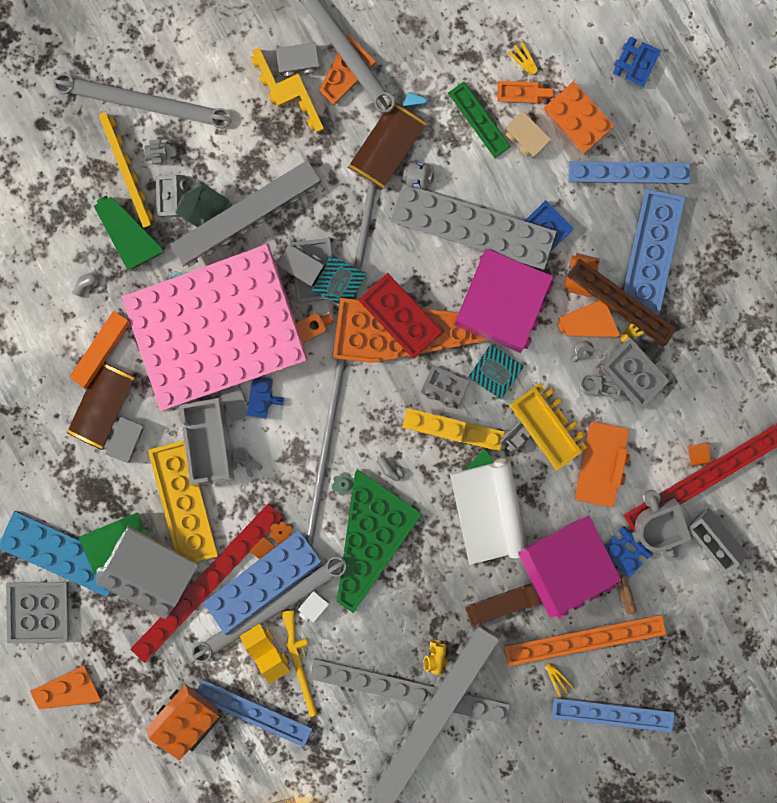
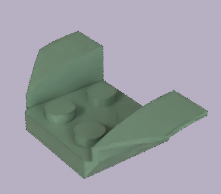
[174,179,236,247]

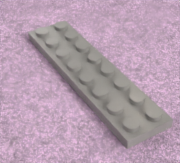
[391,183,557,270]

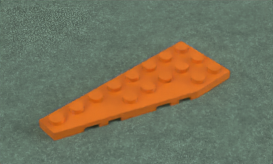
[333,298,488,363]

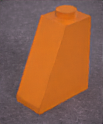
[557,300,620,337]

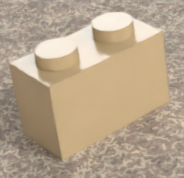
[505,111,551,158]

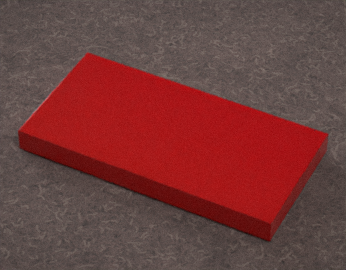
[358,272,443,359]

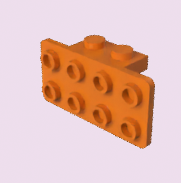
[575,422,630,507]

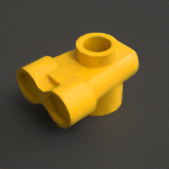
[423,640,447,675]

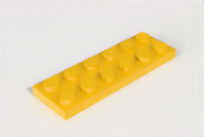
[148,440,218,562]

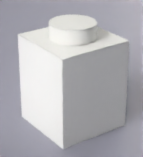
[298,590,330,623]

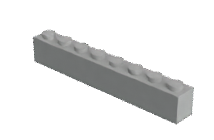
[170,160,320,268]

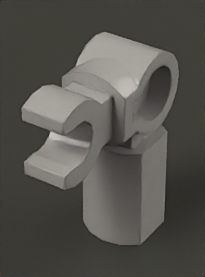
[232,447,262,477]

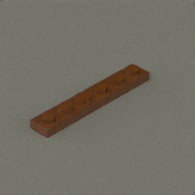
[567,259,676,347]

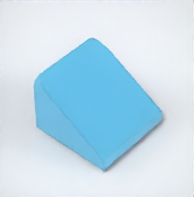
[403,92,427,108]

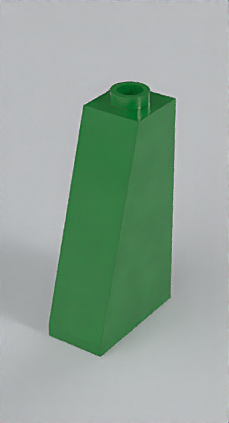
[94,196,165,271]

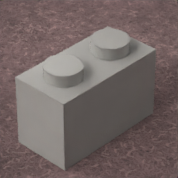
[276,42,320,77]
[277,244,324,287]
[104,417,145,463]

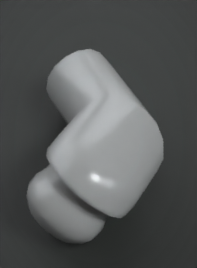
[72,273,99,297]
[377,457,405,481]

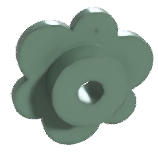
[332,472,354,496]

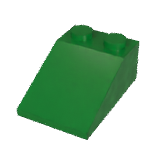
[78,512,148,574]

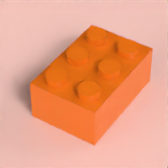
[542,81,614,155]
[146,684,219,761]

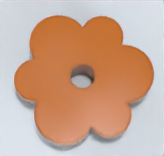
[270,521,292,543]

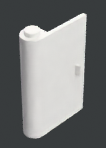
[450,459,528,565]

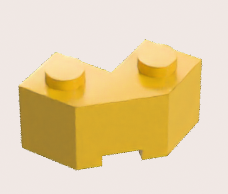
[239,623,290,684]

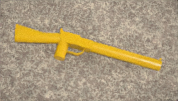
[281,610,318,717]

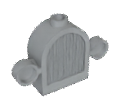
[632,489,692,561]

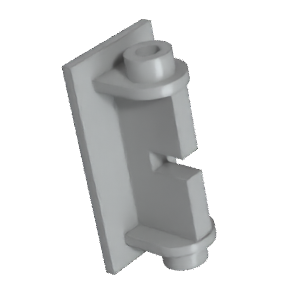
[500,420,531,453]

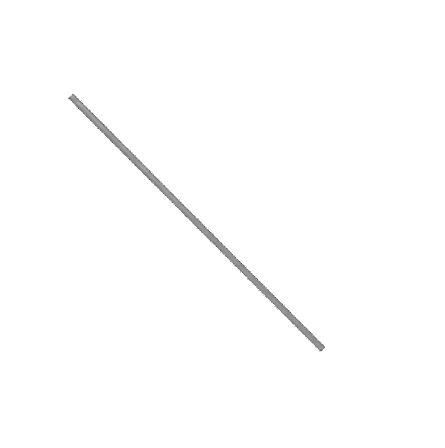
[302,183,376,579]

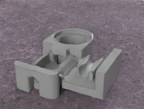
[580,373,621,402]

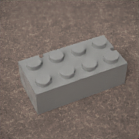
[179,398,235,487]

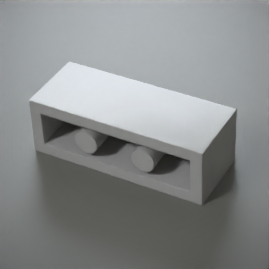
[687,509,747,575]

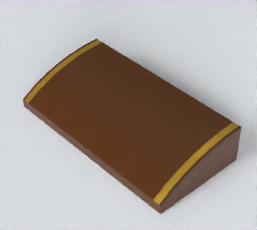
[347,101,427,190]
[67,362,137,450]

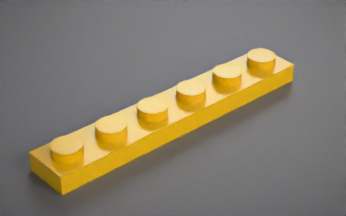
[98,112,154,229]

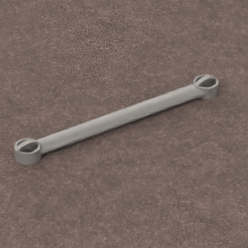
[300,0,395,114]
[54,73,231,129]
[192,556,347,663]

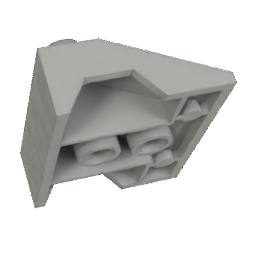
[96,526,198,619]

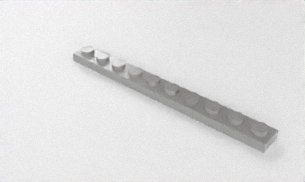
[310,658,510,725]

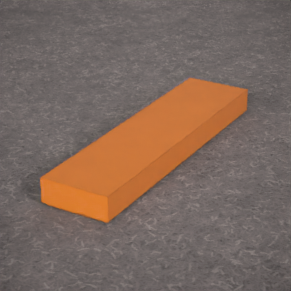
[69,311,131,389]

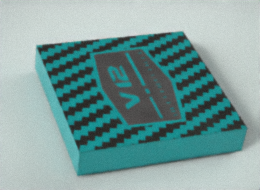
[311,254,367,304]
[468,344,524,399]

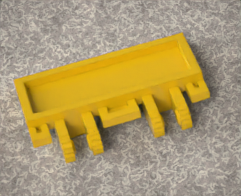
[509,383,587,471]

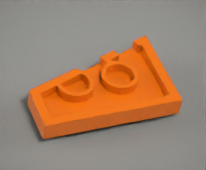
[319,34,376,105]
[30,665,102,709]

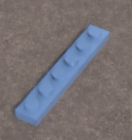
[568,161,690,184]
[197,679,312,747]
[551,697,674,732]

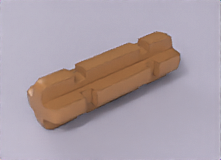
[617,575,637,615]

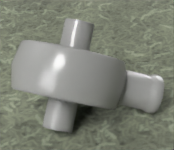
[571,341,594,362]

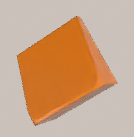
[687,442,711,466]
[250,536,276,560]

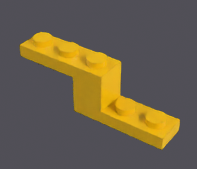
[251,47,325,134]
[402,408,504,451]

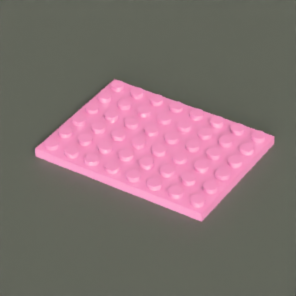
[122,244,308,411]

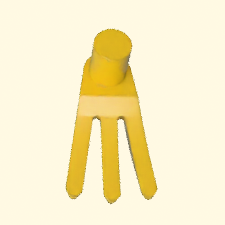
[508,42,538,75]
[621,323,644,342]
[545,663,574,698]

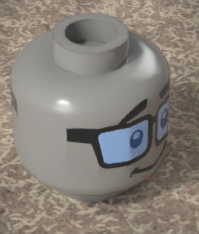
[403,161,434,189]

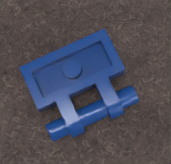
[612,37,661,88]
[604,526,653,578]

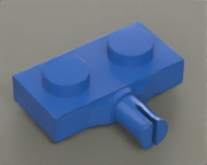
[246,377,284,419]

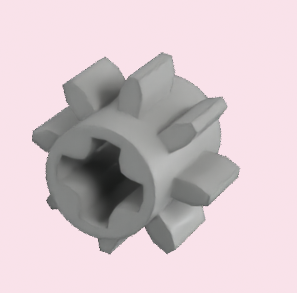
[145,139,167,165]

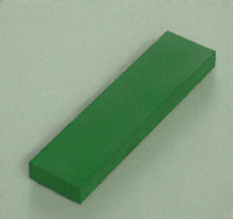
[448,81,511,159]

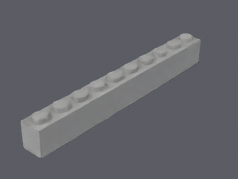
[370,623,499,803]

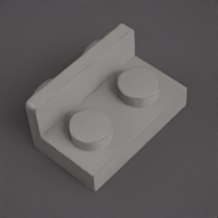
[156,174,189,217]
[421,365,470,409]

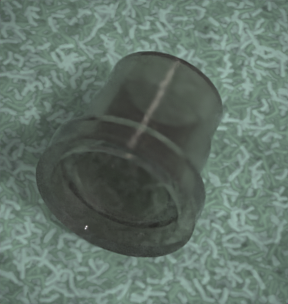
[642,340,665,364]

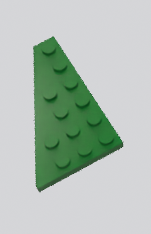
[337,469,422,613]

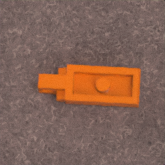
[497,81,554,103]

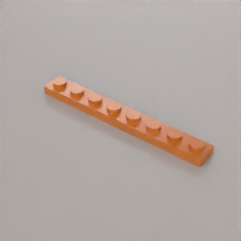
[504,614,666,667]

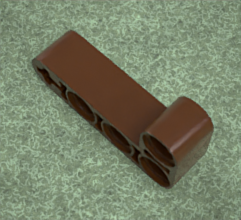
[465,583,543,626]

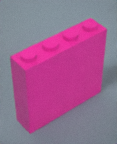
[454,248,554,353]
[517,515,621,619]

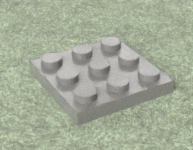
[6,582,68,643]

